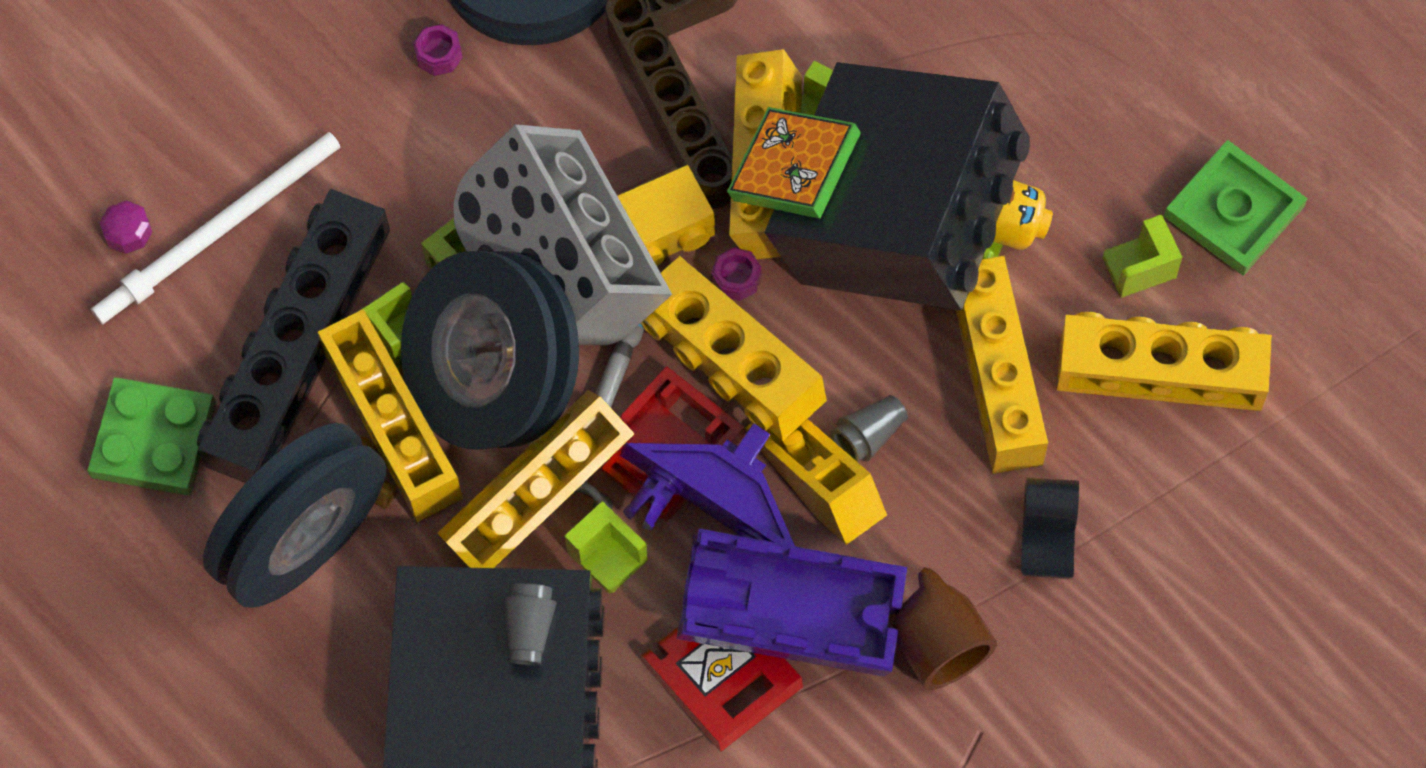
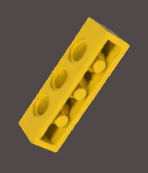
[729,49,802,259]
[640,256,827,441]
[956,256,1048,474]
[318,309,463,522]
[1057,312,1272,411]
[437,390,634,568]

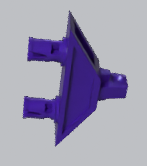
[620,423,795,546]

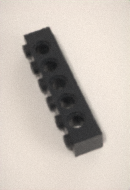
[197,189,390,483]

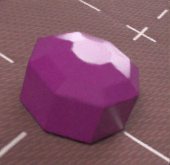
[413,24,463,76]
[99,200,153,254]
[711,247,762,301]

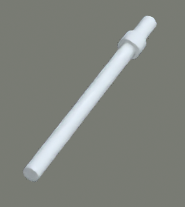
[90,132,341,325]

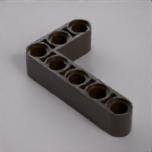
[606,0,738,209]

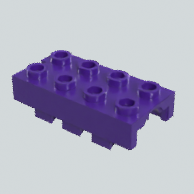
[676,529,907,677]

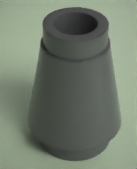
[830,395,908,462]
[503,583,557,665]

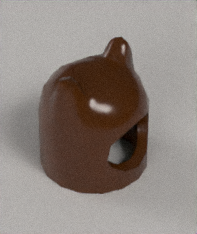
[892,567,997,690]

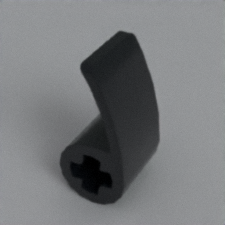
[1021,477,1079,579]

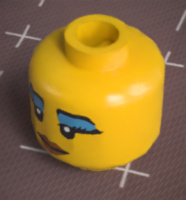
[994,180,1053,250]

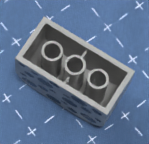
[453,124,672,345]

